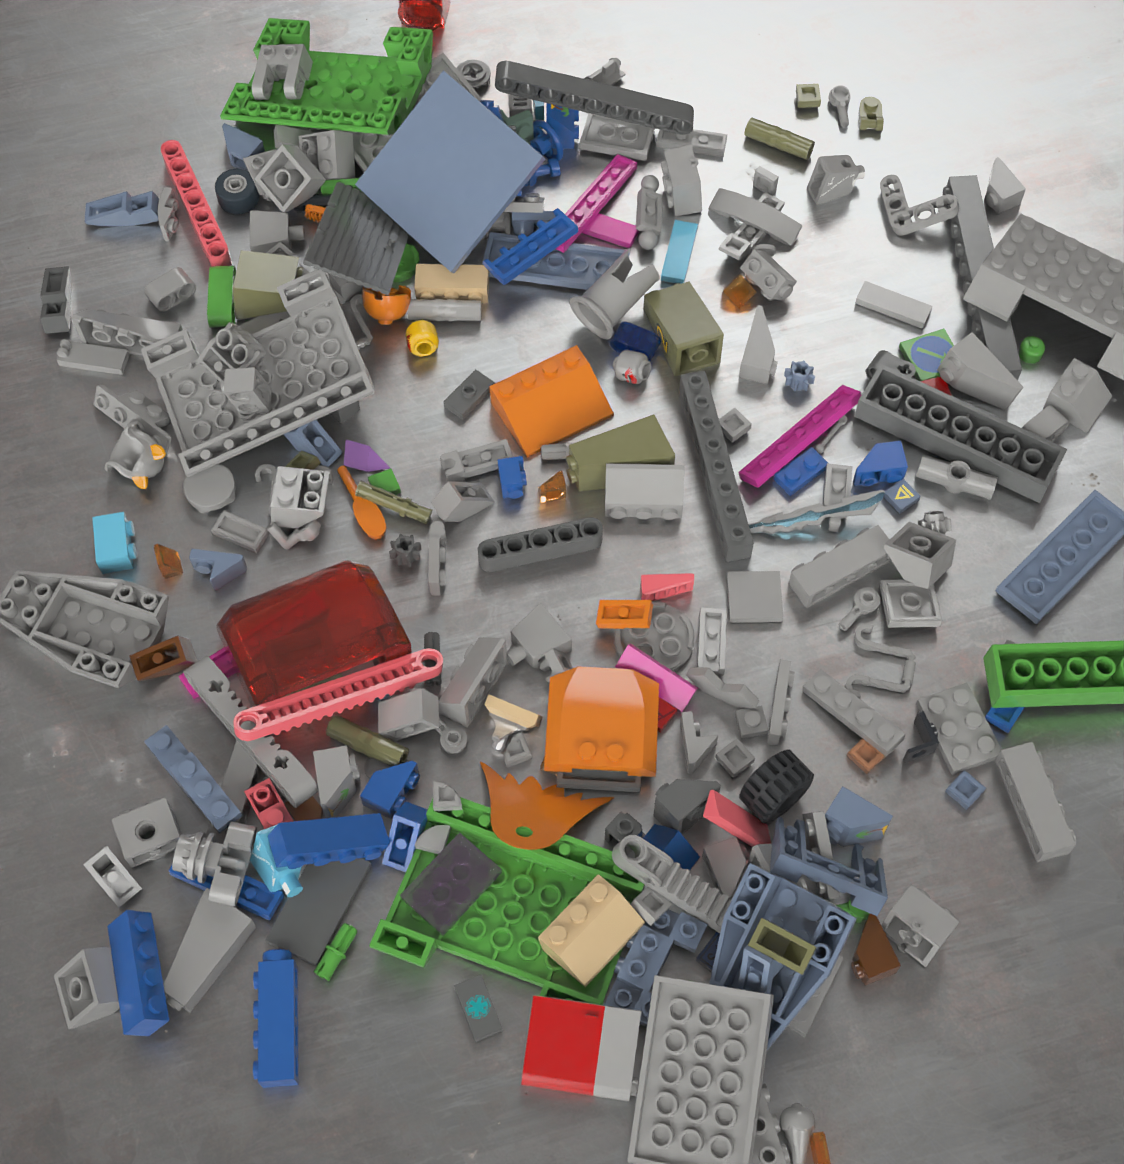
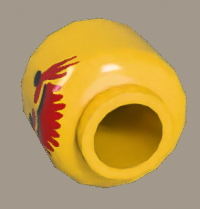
[405,320,439,357]

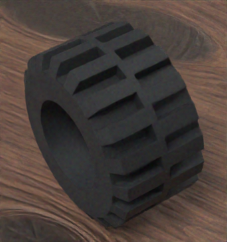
[739,749,814,823]

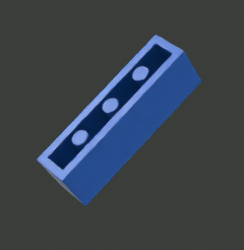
[268,813,390,869]
[107,910,169,1036]
[253,959,299,1088]

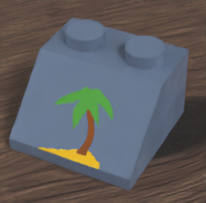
[825,786,893,847]

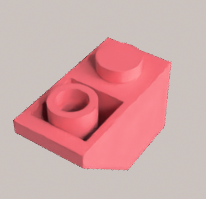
[244,778,294,829]

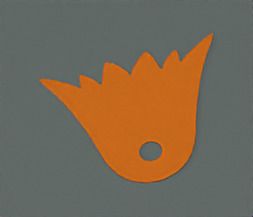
[480,761,614,850]

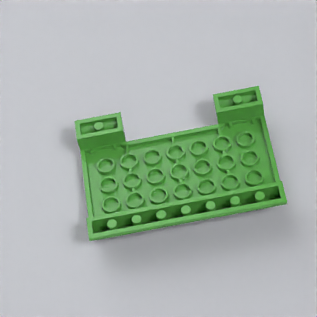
[369,797,645,1005]

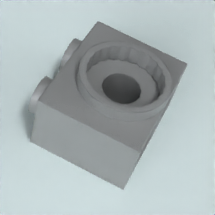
[111,797,181,868]

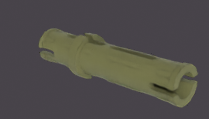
[355,480,433,525]

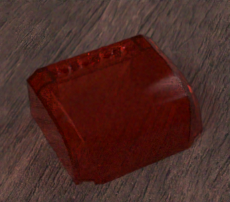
[216,560,412,707]

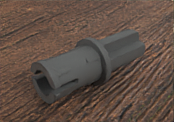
[423,632,443,686]

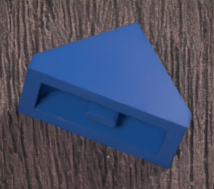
[643,824,700,870]

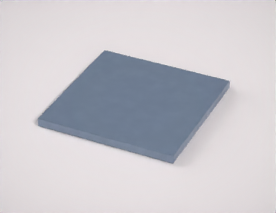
[355,70,546,274]

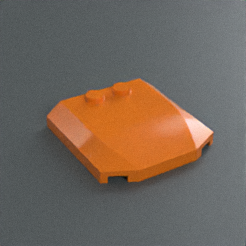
[544,666,659,777]

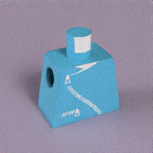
[250,822,303,897]

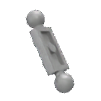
[636,175,662,250]

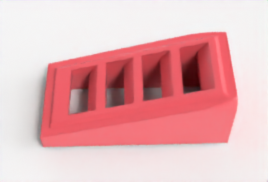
[640,573,694,601]

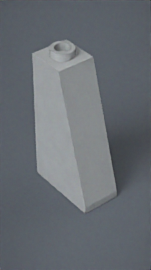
[163,888,257,1013]

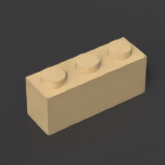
[414,264,489,303]

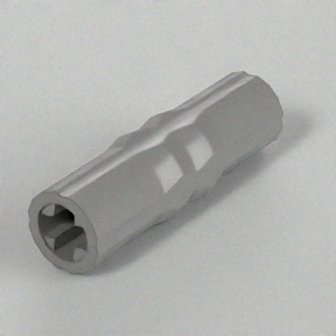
[408,299,482,322]

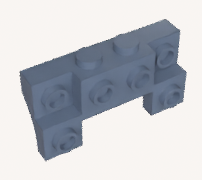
[604,909,708,1027]

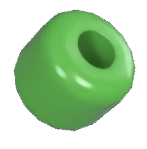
[1018,336,1045,364]

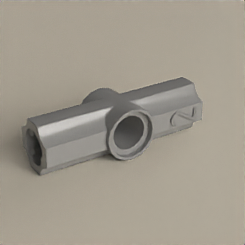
[916,455,998,499]

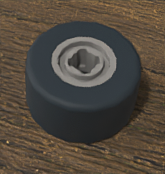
[215,168,259,215]

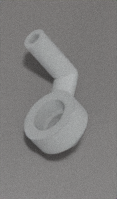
[266,519,321,549]

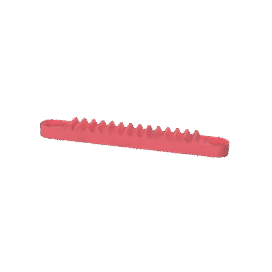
[233,648,443,741]

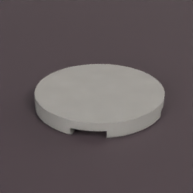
[614,601,695,672]

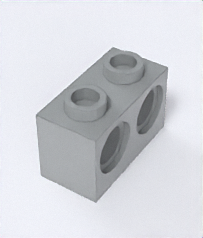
[221,367,272,414]

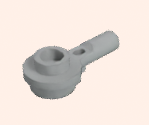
[828,85,851,127]
[838,587,880,631]
[435,718,468,754]

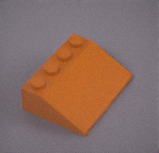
[490,345,614,458]

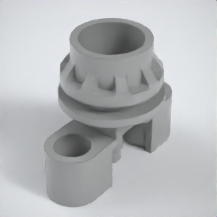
[172,821,257,906]

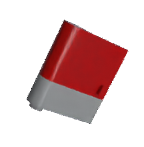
[521,995,641,1102]

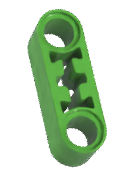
[207,265,236,328]

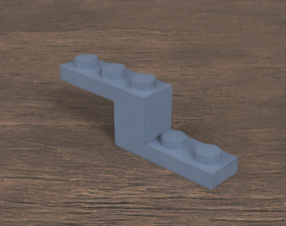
[144,725,242,834]

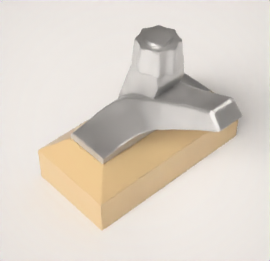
[485,694,543,751]

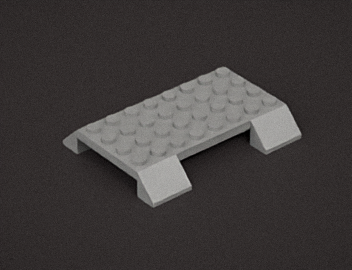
[963,214,1124,380]
[141,269,375,477]

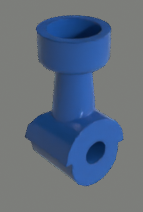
[525,157,561,187]

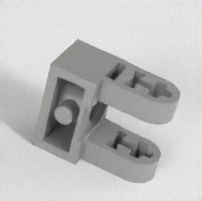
[252,44,313,100]

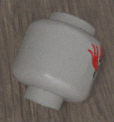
[613,350,651,385]

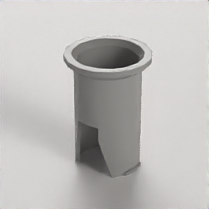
[569,248,660,339]

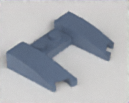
[770,817,888,916]

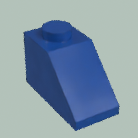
[382,801,428,872]

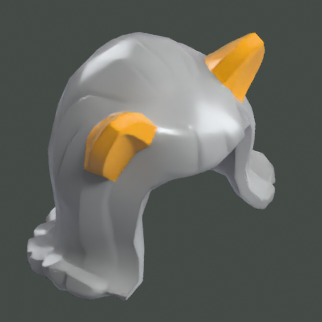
[104,419,166,489]

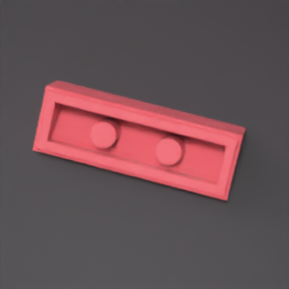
[703,790,771,847]

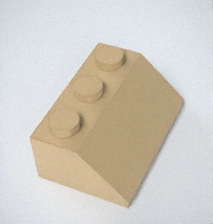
[538,874,645,987]

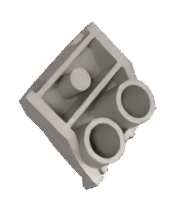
[197,322,266,382]

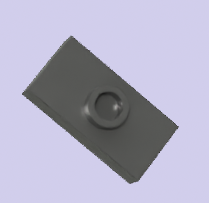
[443,369,495,420]

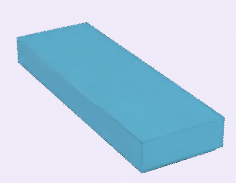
[661,220,698,284]

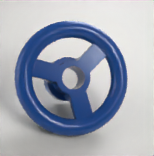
[530,120,564,161]

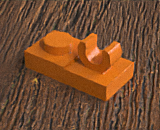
[596,600,653,629]

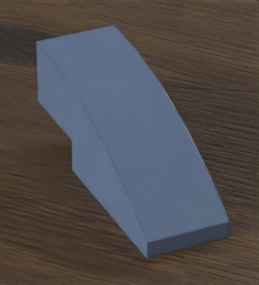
[84,191,159,227]

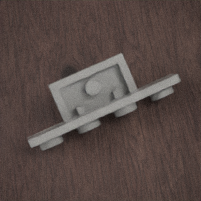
[94,384,171,456]

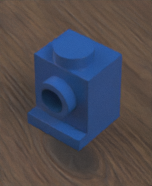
[497,456,527,499]

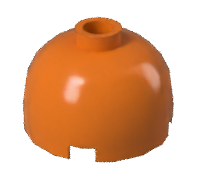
[362,285,411,325]

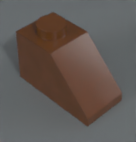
[129,635,198,681]
[851,914,901,986]

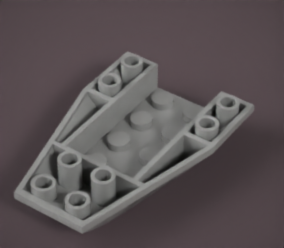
[0,571,169,688]

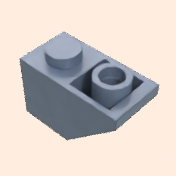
[222,123,265,171]

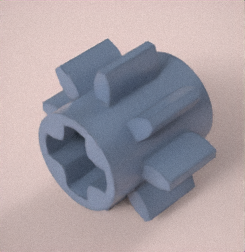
[784,360,815,392]

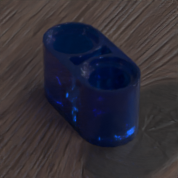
[609,322,661,362]

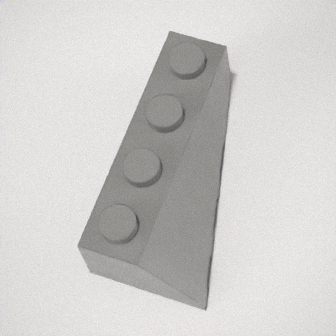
[72,309,183,356]

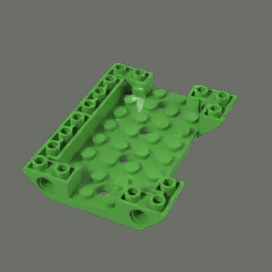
[220,18,433,135]

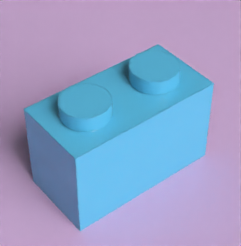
[92,512,137,574]

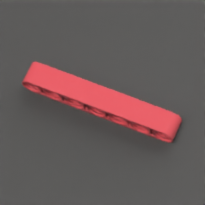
[161,140,232,266]

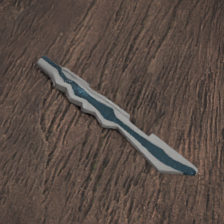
[749,490,885,534]

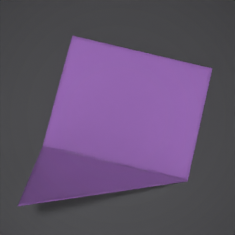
[344,440,390,472]

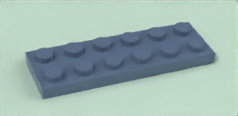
[482,232,630,290]
[995,490,1124,624]

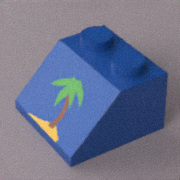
[546,103,579,149]

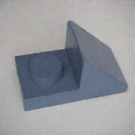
[189,549,247,591]
[738,945,784,994]

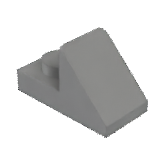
[680,711,718,774]
[82,845,142,907]

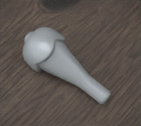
[780,1103,815,1164]

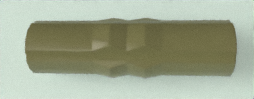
[744,117,815,160]
[326,715,409,767]

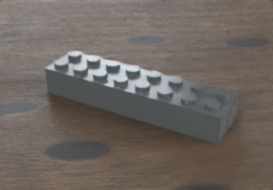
[854,364,1067,503]

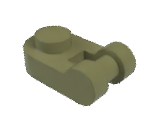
[858,96,884,131]

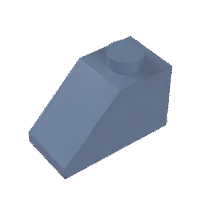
[284,420,343,467]

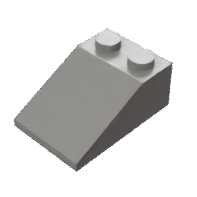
[937,332,1024,410]

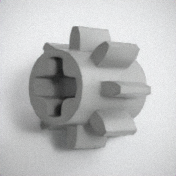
[918,511,951,535]

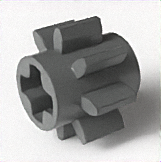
[389,534,422,567]

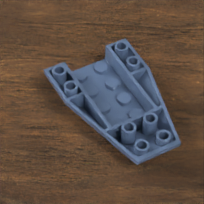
[709,863,857,1050]

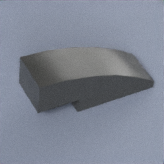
[40,266,71,334]

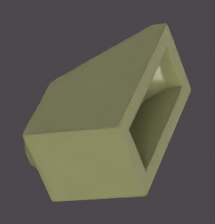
[748,918,817,975]

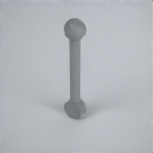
[815,415,848,454]

